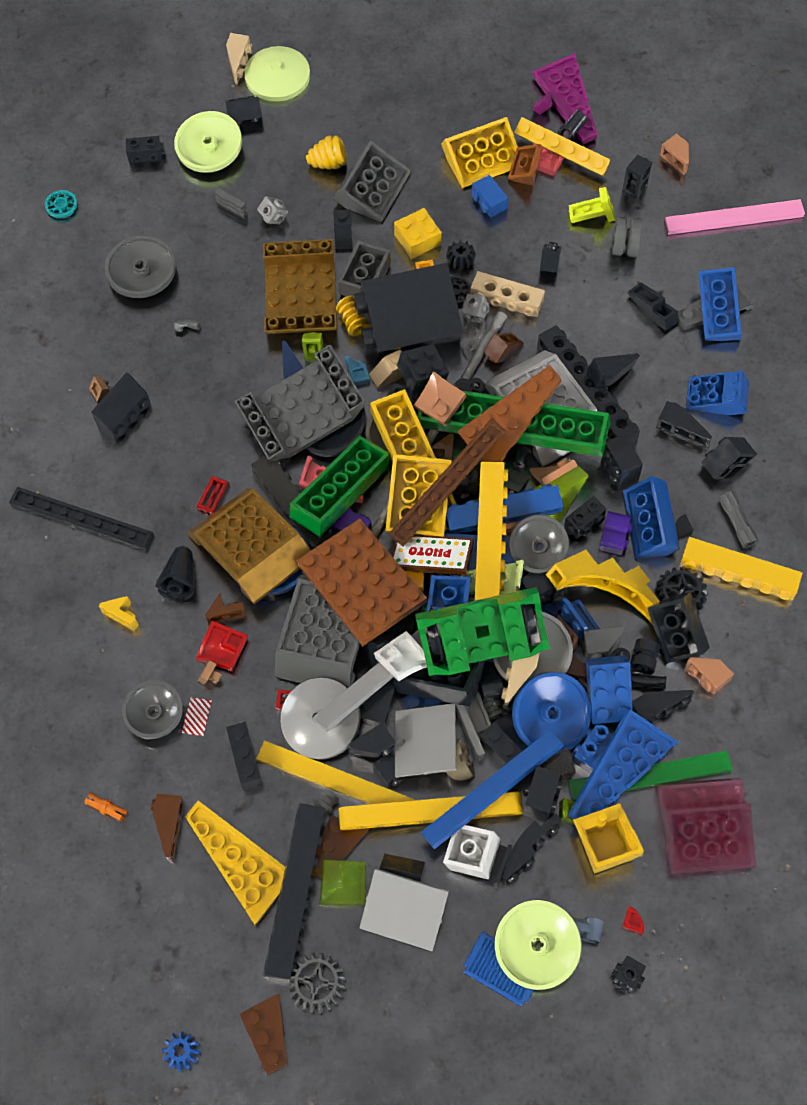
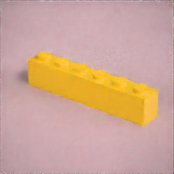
[680,537,803,600]

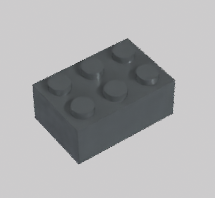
[338,241,391,296]

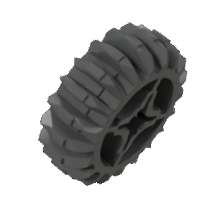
[288,952,346,1013]

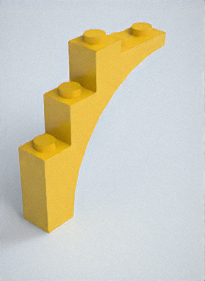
[546,550,660,625]

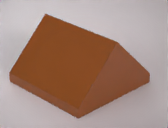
[508,144,542,186]

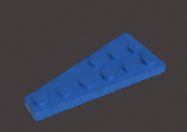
[567,709,679,820]

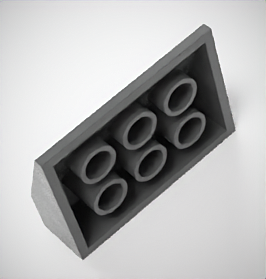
[333,140,411,222]

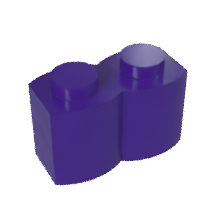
[599,511,633,555]

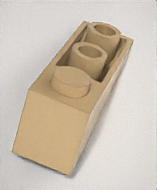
[226,33,253,85]
[502,653,540,706]

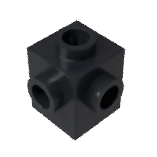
[612,955,646,993]

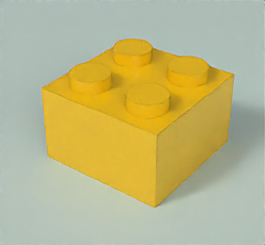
[394,208,442,259]

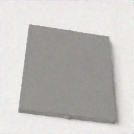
[395,704,457,778]
[360,868,449,951]

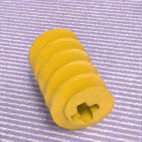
[336,296,369,336]

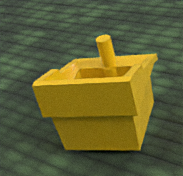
[573,804,644,874]

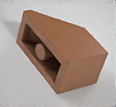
[660,133,689,175]

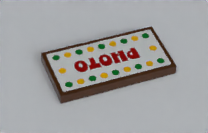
[392,535,474,575]

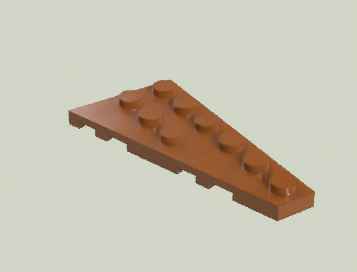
[458,365,562,462]

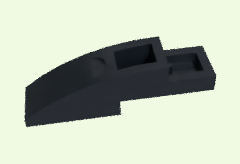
[502,813,561,885]

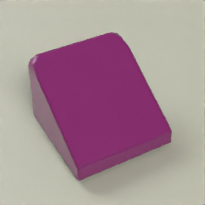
[532,92,552,115]

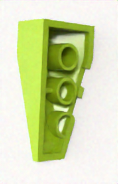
[533,465,588,523]

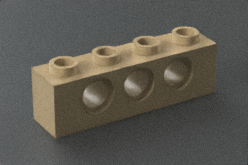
[470,271,545,317]

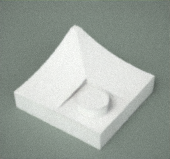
[374,631,427,681]

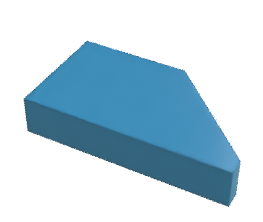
[345,355,370,386]

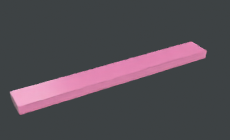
[665,199,805,235]

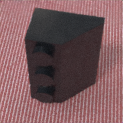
[91,372,150,441]
[647,592,710,663]

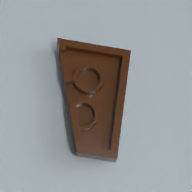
[311,815,369,882]
[239,993,287,1076]

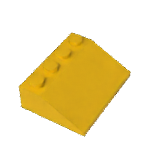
[441,117,518,188]
[386,454,452,537]

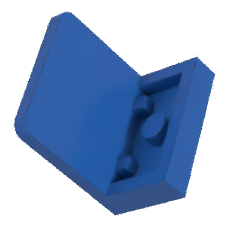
[559,597,600,644]

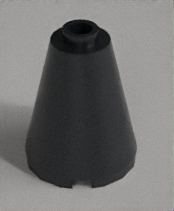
[155,546,195,601]

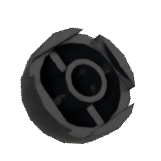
[452,470,480,499]

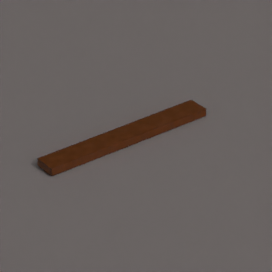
[388,418,506,547]

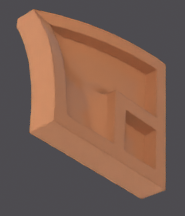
[414,372,466,426]
[529,458,577,485]

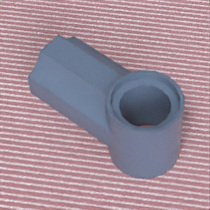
[571,916,604,944]

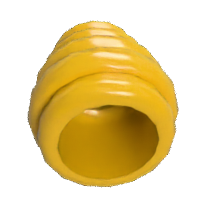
[306,135,347,170]

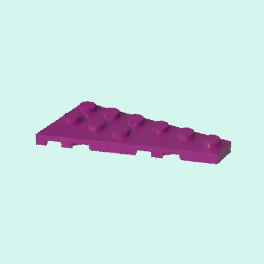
[532,53,598,145]

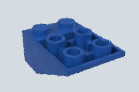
[686,370,749,415]

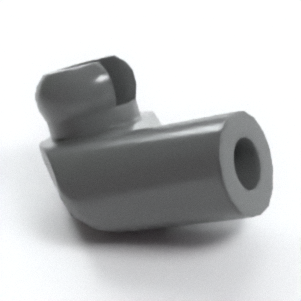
[173,318,201,332]

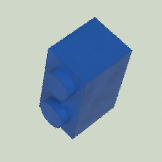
[471,174,509,217]

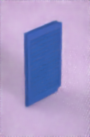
[463,931,535,1006]

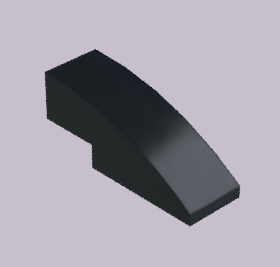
[628,282,679,331]

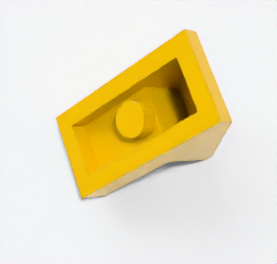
[99,596,138,631]

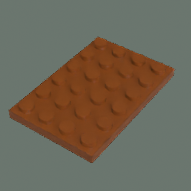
[296,519,428,647]

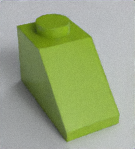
[302,332,323,361]

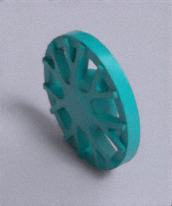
[45,190,77,218]

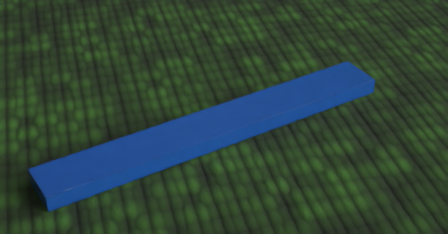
[421,730,563,849]

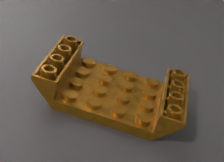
[263,239,337,334]
[187,488,311,604]

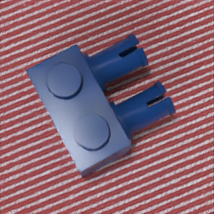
[572,724,613,774]

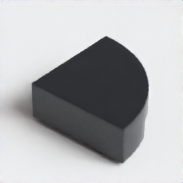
[675,514,694,538]

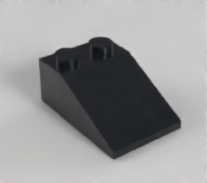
[479,711,528,767]

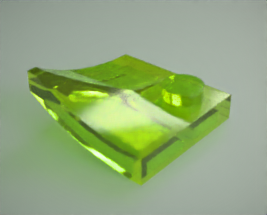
[320,860,365,905]

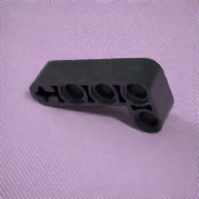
[479,661,504,705]

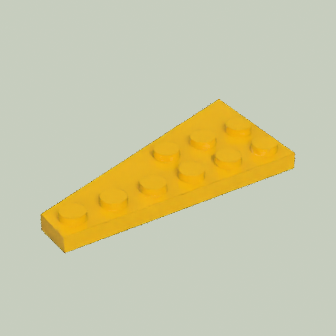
[185,801,285,926]

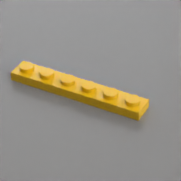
[514,117,611,177]

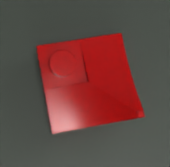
[196,621,248,671]

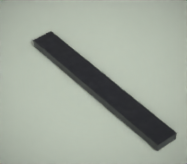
[9,487,154,551]

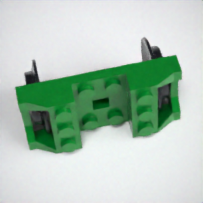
[415,586,550,676]

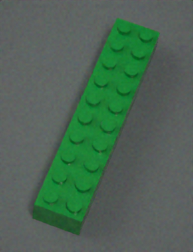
[417,385,610,457]

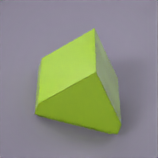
[559,798,575,823]

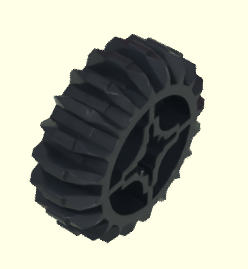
[654,566,708,612]

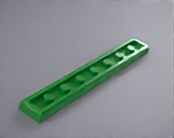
[568,750,733,801]

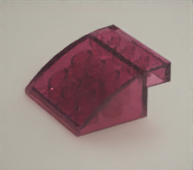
[657,777,756,874]

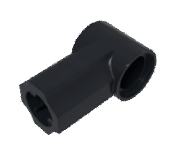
[558,109,589,141]

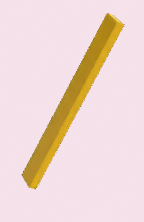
[256,741,414,805]

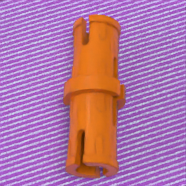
[85,792,127,821]

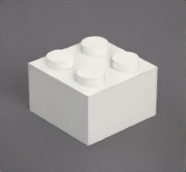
[443,825,501,880]

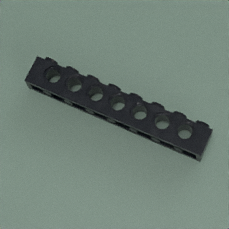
[537,325,640,444]

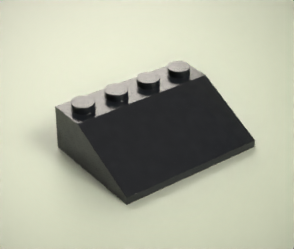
[392,632,485,707]

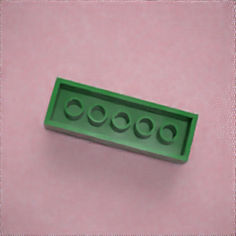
[290,436,390,537]

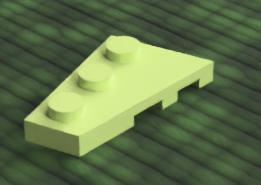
[461,560,524,595]

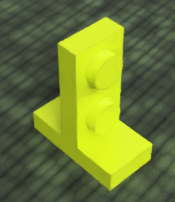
[569,187,615,223]

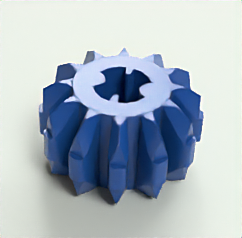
[162,1031,200,1071]

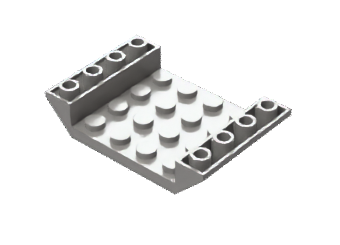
[484,350,597,467]

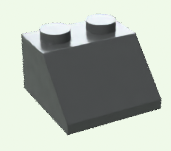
[581,627,624,664]

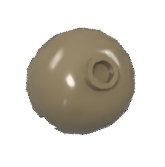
[443,739,476,781]

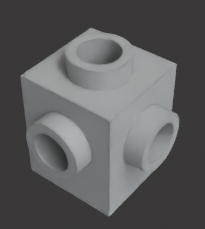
[257,196,288,225]
[461,293,489,323]

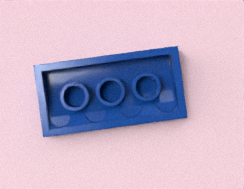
[698,267,742,341]

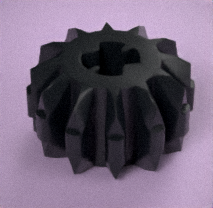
[446,240,476,271]

